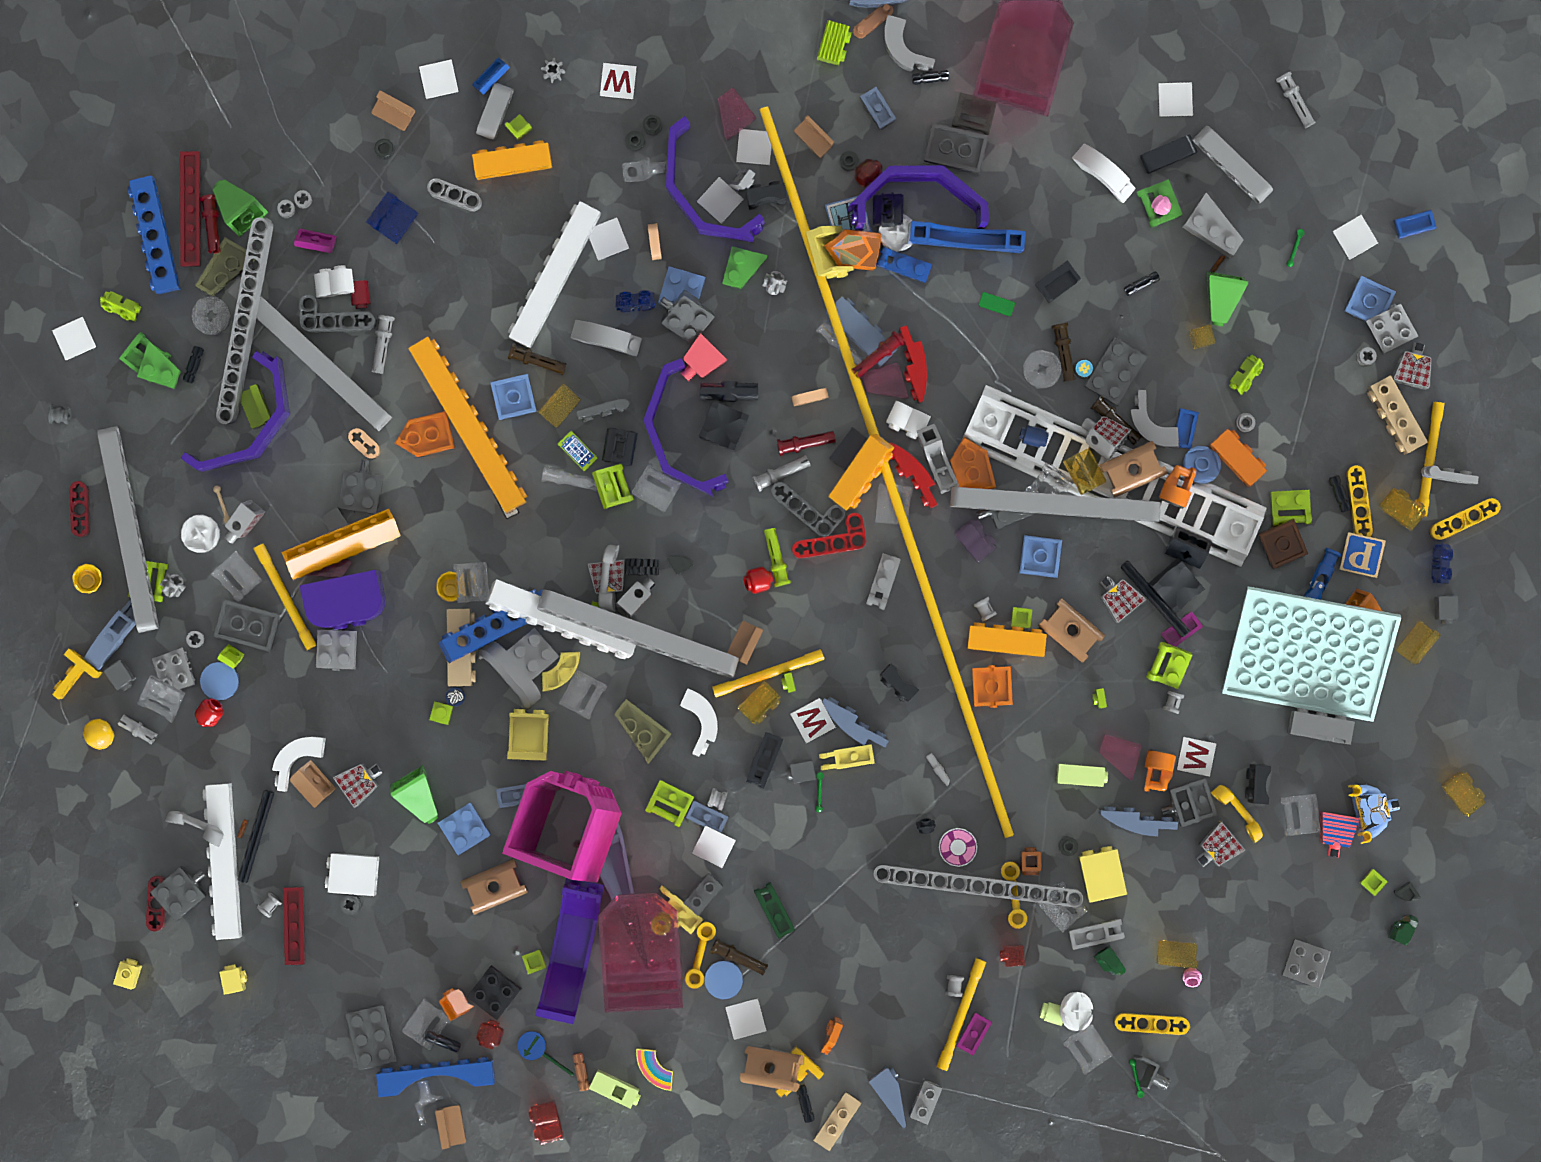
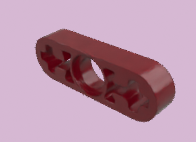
[69,481,90,537]
[146,875,166,932]

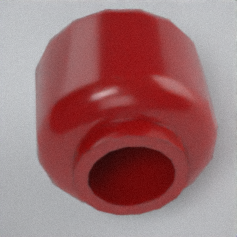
[743,566,773,594]
[195,698,224,727]

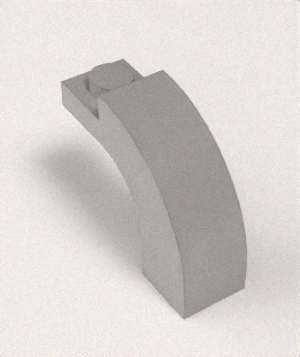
[884,15,935,72]
[571,320,642,357]
[1131,390,1179,448]
[917,423,959,494]

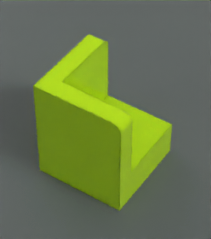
[505,114,533,142]

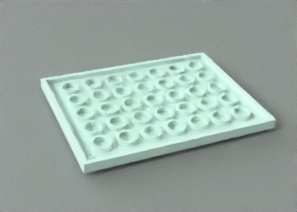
[1222,586,1401,722]

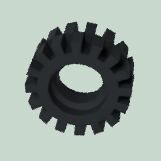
[624,558,659,575]

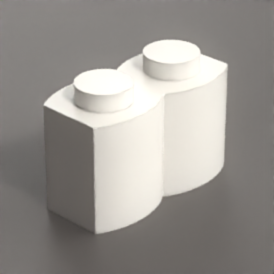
[314,265,354,298]
[886,401,931,440]

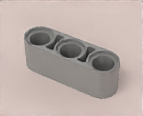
[476,82,514,140]
[427,178,482,212]

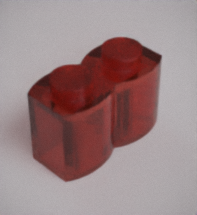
[529,1100,564,1145]

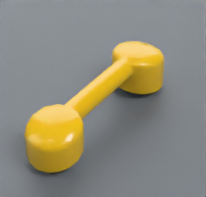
[1210,785,1263,843]
[1001,861,1027,929]
[684,922,716,989]

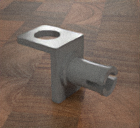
[1133,1055,1170,1090]

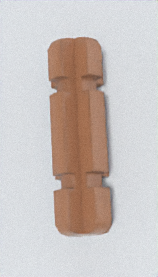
[573,1053,590,1091]

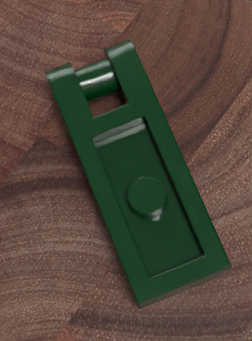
[754,882,795,939]

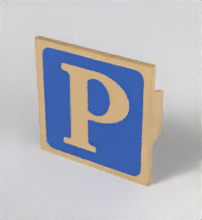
[1339,532,1386,578]

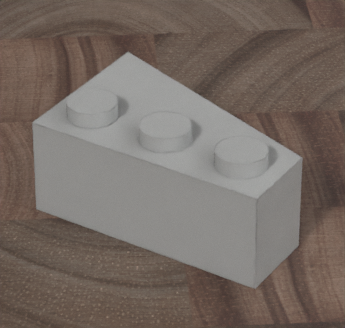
[1182,193,1243,259]
[1288,708,1355,745]

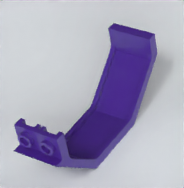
[666,116,764,243]
[847,165,989,231]
[181,351,290,472]
[643,358,728,497]
[535,878,604,1024]

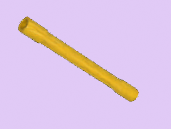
[1415,402,1445,517]
[253,543,317,650]
[712,649,825,697]
[936,958,986,1071]

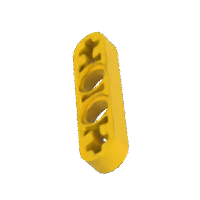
[1346,465,1373,537]
[1430,498,1501,540]
[1114,1013,1190,1035]

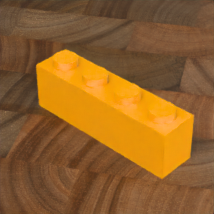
[472,140,553,180]
[828,434,894,510]
[967,622,1047,657]

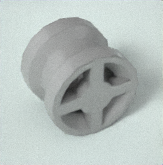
[707,788,728,811]

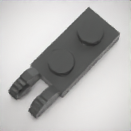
[576,398,630,422]

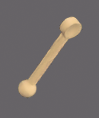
[213,485,231,523]

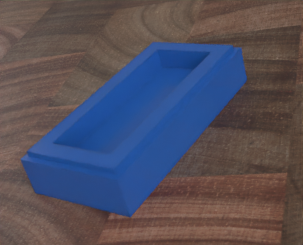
[472,58,510,95]
[1394,210,1437,239]
[1175,408,1199,450]

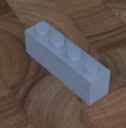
[826,296,897,368]

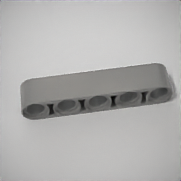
[1193,125,1273,204]

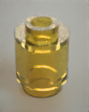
[651,912,672,935]

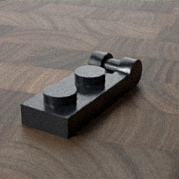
[746,732,783,789]

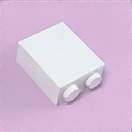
[325,853,379,896]

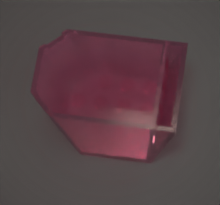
[973,0,1074,117]
[598,893,683,1013]

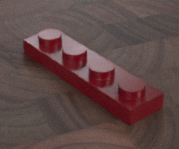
[283,887,305,965]

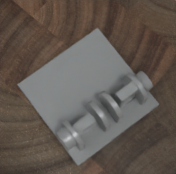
[1366,303,1418,353]
[152,648,196,695]
[1283,939,1331,988]

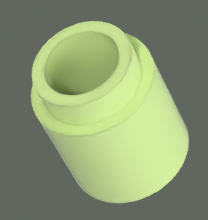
[1039,1002,1063,1026]

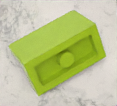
[241,384,272,429]

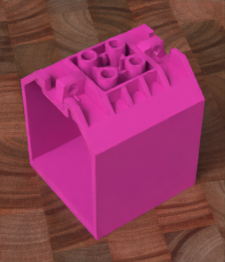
[502,770,622,883]

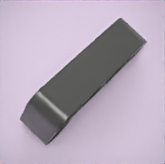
[299,294,377,333]
[771,482,845,537]

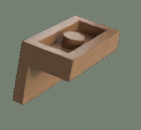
[371,91,415,131]
[793,115,834,159]
[727,621,763,665]
[289,760,336,808]
[435,1105,466,1149]

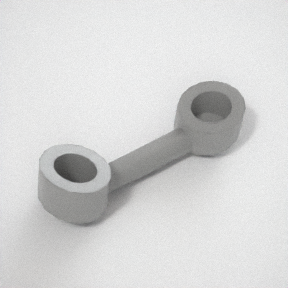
[598,544,619,613]
[165,811,224,847]

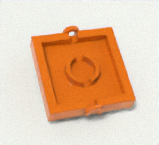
[972,665,1013,708]

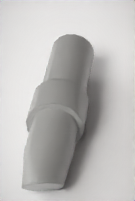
[926,753,950,786]

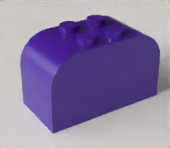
[300,570,386,630]

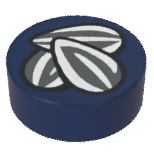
[446,687,465,706]

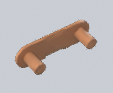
[853,4,893,38]

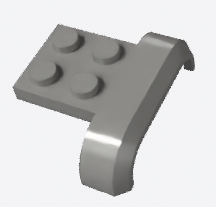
[478,628,560,709]

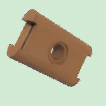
[1099,441,1167,498]
[1038,598,1105,663]
[460,859,528,915]
[740,1046,804,1092]

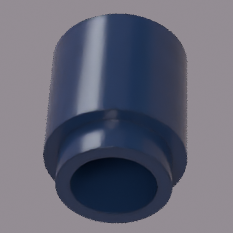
[1019,425,1049,448]

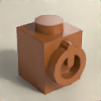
[1020,847,1041,875]

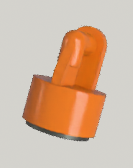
[1159,465,1196,509]
[1144,749,1176,792]

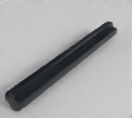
[1121,561,1190,637]
[237,790,274,883]

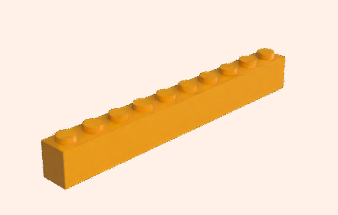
[408,337,528,514]

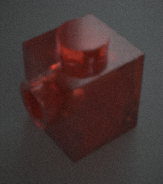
[1000,944,1025,967]

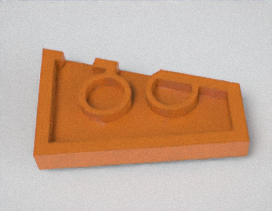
[821,1017,843,1055]

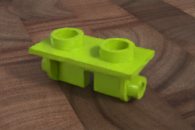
[100,291,141,322]
[1229,355,1264,395]

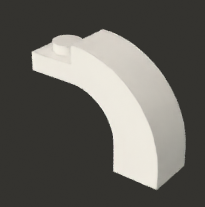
[1072,144,1136,203]
[680,689,718,757]
[272,737,326,792]

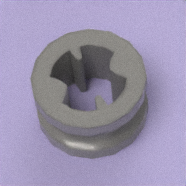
[294,190,312,209]
[277,200,295,218]
[186,631,204,648]

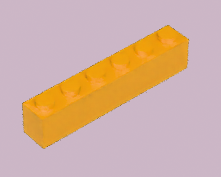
[281,509,400,580]

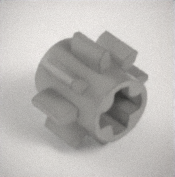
[541,58,565,83]
[762,271,787,295]
[160,574,186,597]

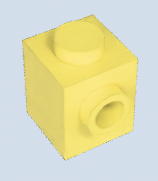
[113,958,142,990]
[219,964,247,995]

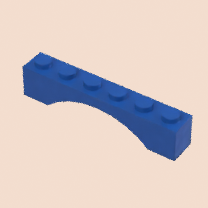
[907,221,1026,253]
[376,1057,496,1097]

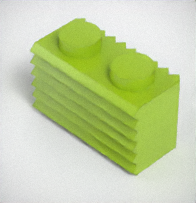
[817,20,852,66]

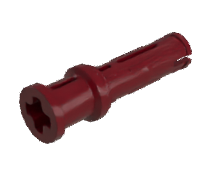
[200,194,221,254]
[851,331,904,379]
[777,431,836,456]

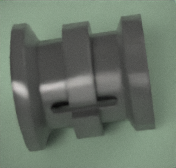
[48,404,71,424]
[340,895,361,915]

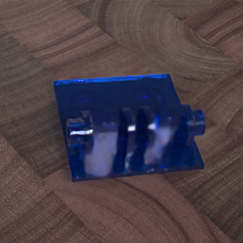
[366,192,419,244]
[615,290,655,312]
[1431,543,1453,584]

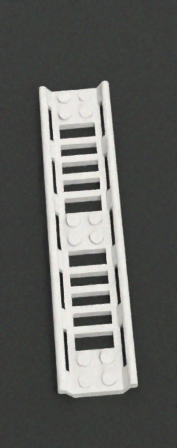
[962,385,1267,567]

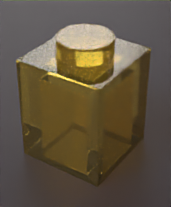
[1189,324,1216,350]

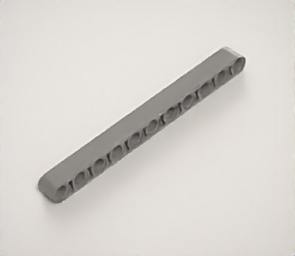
[216,218,273,424]
[227,277,392,431]
[97,426,159,633]
[950,487,1160,522]
[537,590,739,678]
[874,865,1083,907]

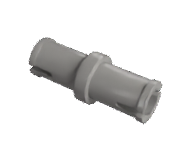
[118,715,158,744]

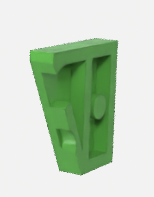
[723,246,768,289]
[137,342,181,389]

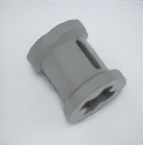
[1356,347,1377,366]
[973,597,997,622]
[1162,691,1184,714]
[257,892,282,918]
[945,975,964,997]

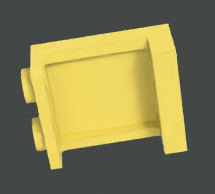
[806,226,854,279]
[507,709,549,760]
[1078,846,1127,903]

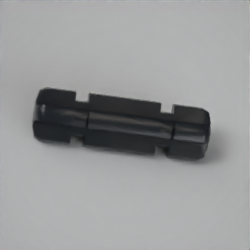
[912,70,949,85]
[1124,271,1160,296]
[183,346,204,383]
[1329,475,1352,512]
[424,1030,461,1052]
[796,1085,815,1123]

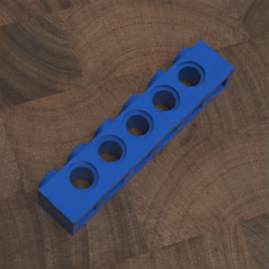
[128,175,181,294]
[438,589,543,664]

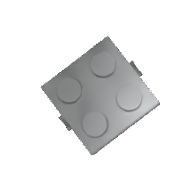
[316,630,357,671]

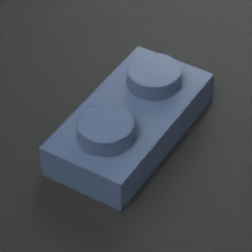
[860,87,896,130]
[496,784,526,808]
[686,801,729,833]

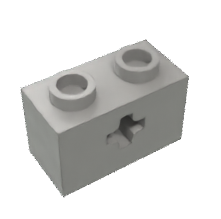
[909,1079,942,1125]

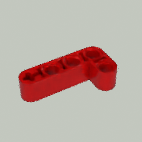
[792,513,866,559]

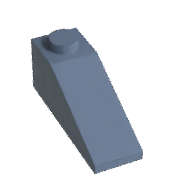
[868,1066,906,1128]

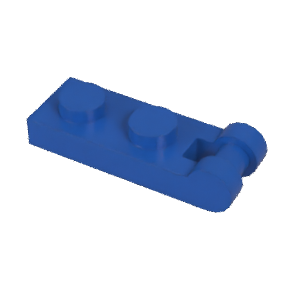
[876,247,932,283]

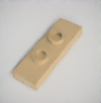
[813,1091,861,1151]

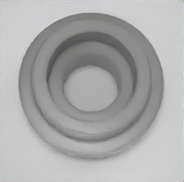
[1236,413,1255,432]

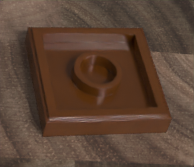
[1258,519,1308,569]

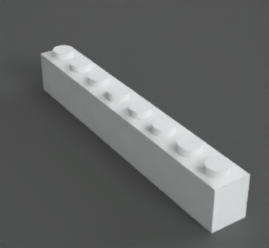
[508,201,601,349]
[485,579,636,659]
[203,783,242,940]

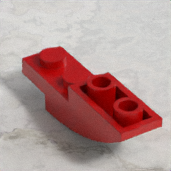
[898,325,927,404]
[889,443,938,509]

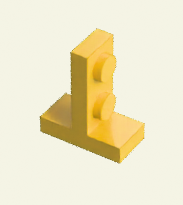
[52,649,102,699]
[775,1046,824,1097]

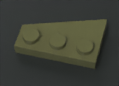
[195,237,256,297]
[615,699,672,764]

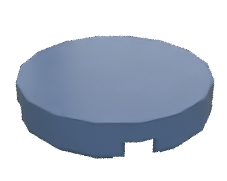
[1182,446,1221,484]
[200,662,239,700]
[705,960,743,999]

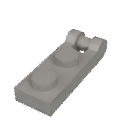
[729,169,755,192]
[1421,466,1479,484]
[866,553,901,610]
[1068,919,1125,950]

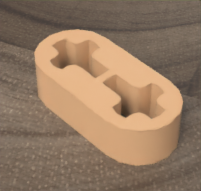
[648,223,662,260]
[791,388,829,406]
[348,428,380,459]

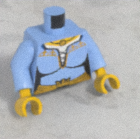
[1348,784,1400,844]

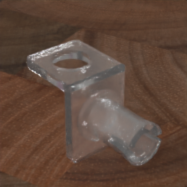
[622,157,667,182]
[414,1079,443,1125]

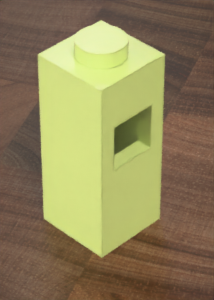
[1056,764,1108,787]
[589,1069,641,1109]

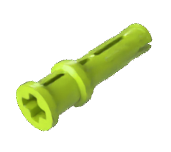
[764,528,791,587]

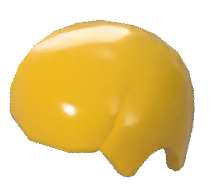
[72,564,102,594]
[436,571,465,602]
[83,718,114,750]

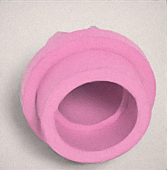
[1151,195,1172,215]
[1182,967,1202,987]

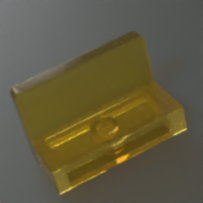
[538,383,581,428]
[1063,448,1106,495]
[1396,621,1441,665]
[1157,940,1198,968]

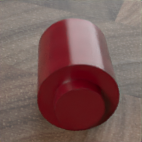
[350,280,371,309]

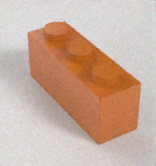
[1209,429,1267,487]

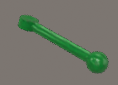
[1286,229,1305,267]
[815,772,824,812]
[1129,1059,1144,1098]

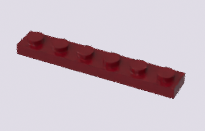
[180,151,201,267]

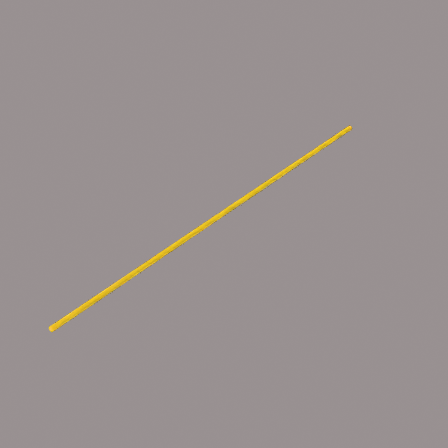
[759,106,1014,838]

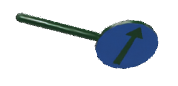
[518,1031,574,1076]

